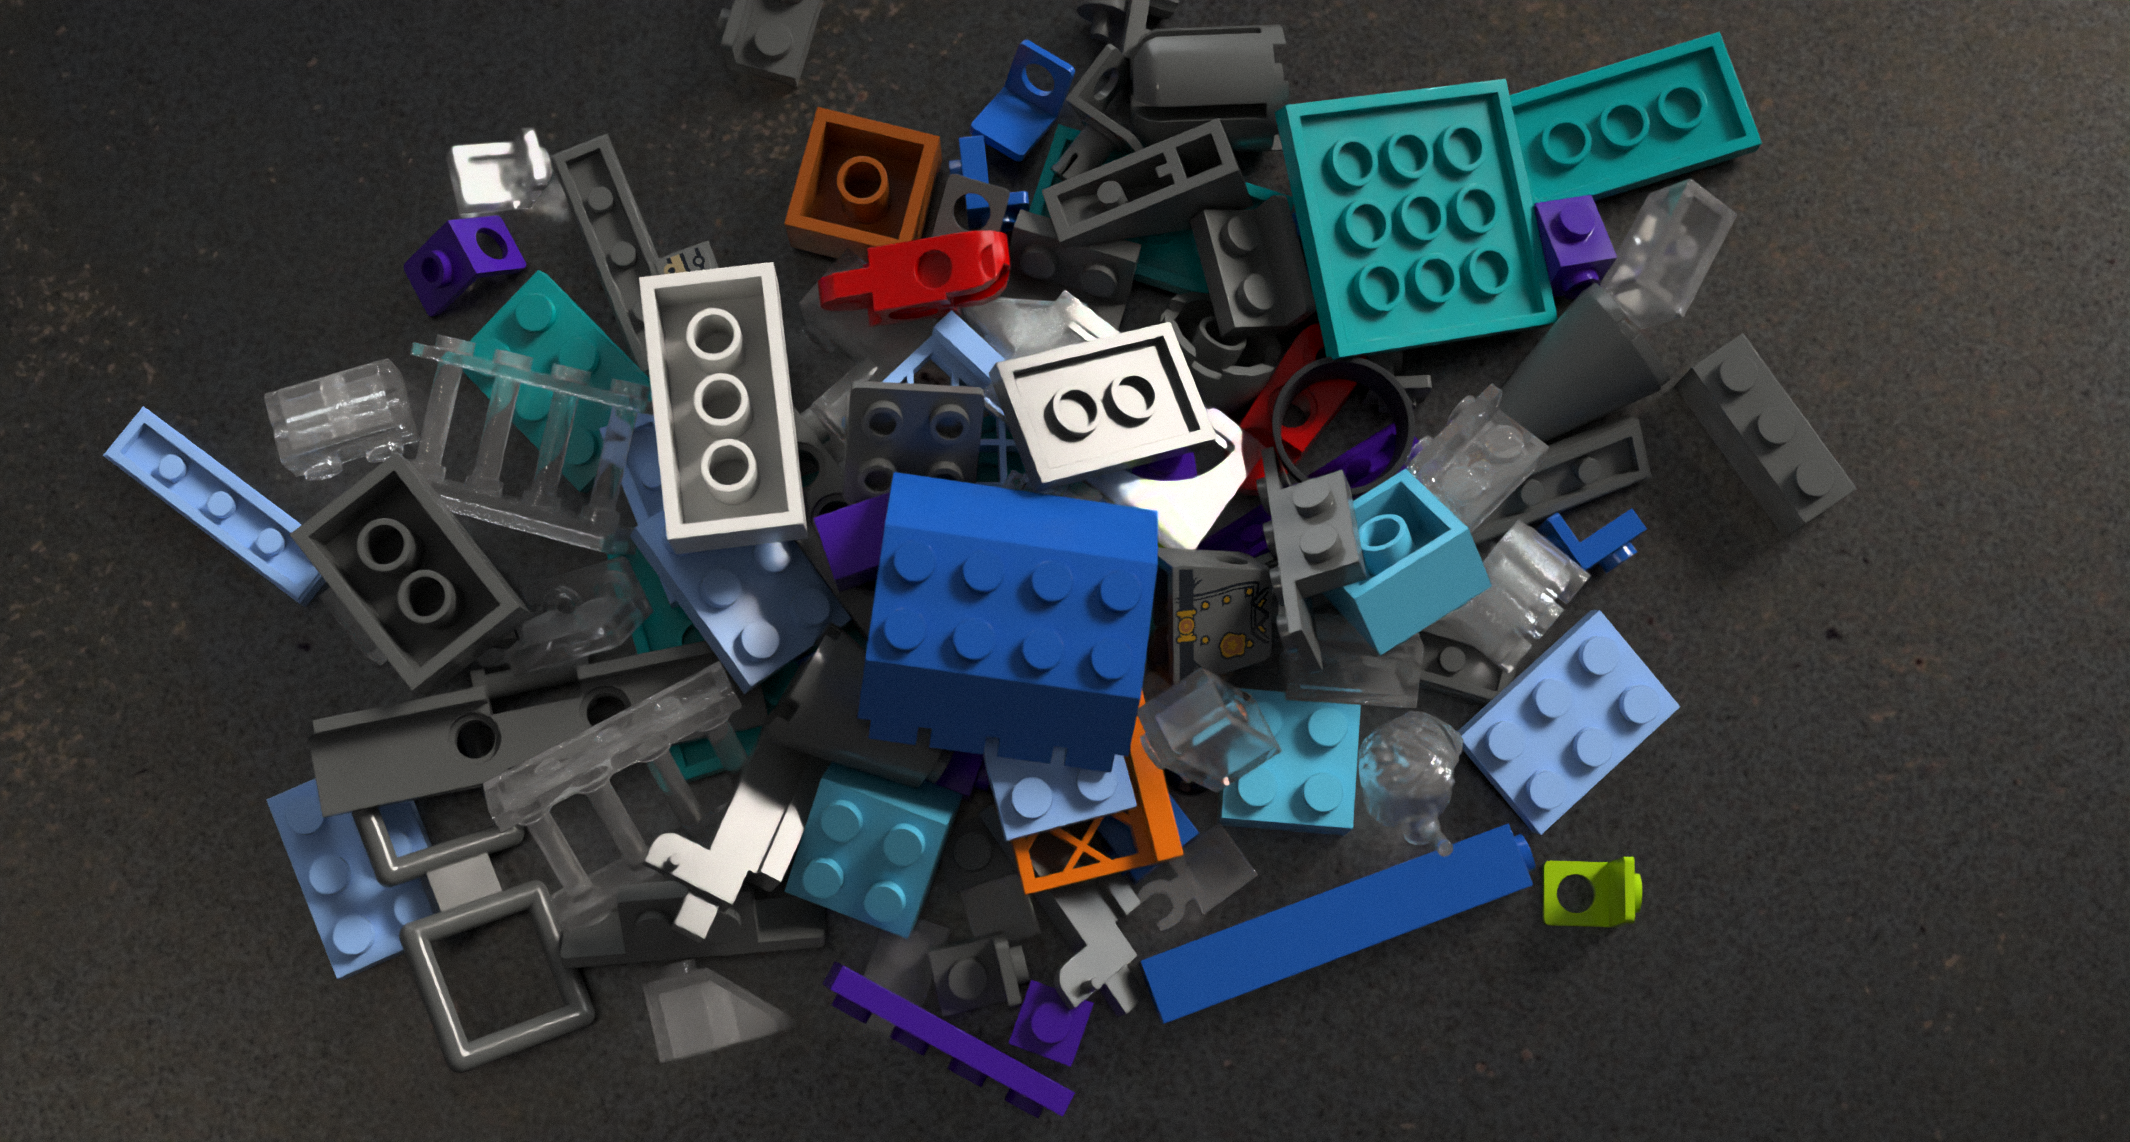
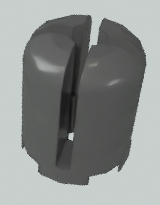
[1129,24,1289,153]

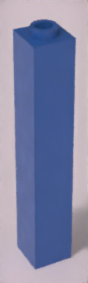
[1138,823,1536,1025]

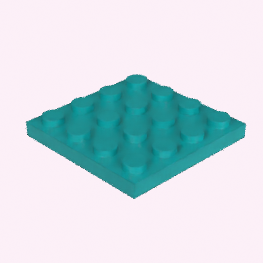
[1275,79,1558,360]

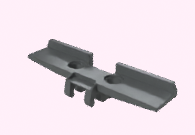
[306,641,768,818]

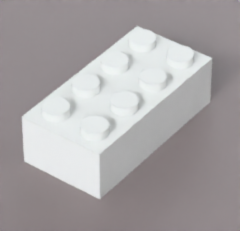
[639,262,808,554]

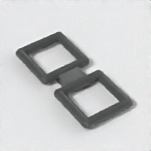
[352,723,595,1073]

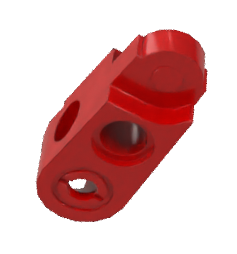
[818,230,1011,327]
[1223,322,1366,496]

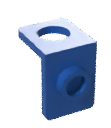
[969,39,1075,162]

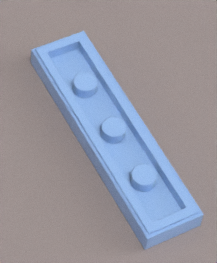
[103,406,326,607]

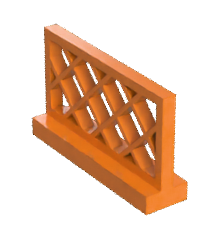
[1011,691,1184,896]

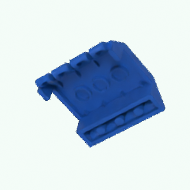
[857,472,1158,773]

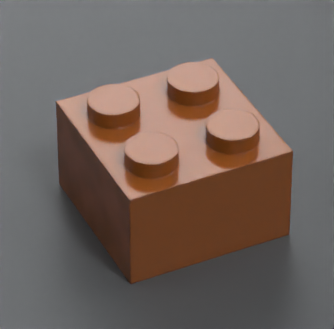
[784,107,942,265]

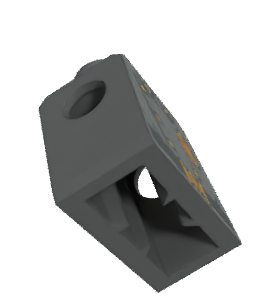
[1149,548,1286,688]

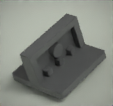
[843,381,985,502]

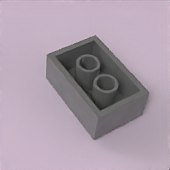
[289,452,533,697]

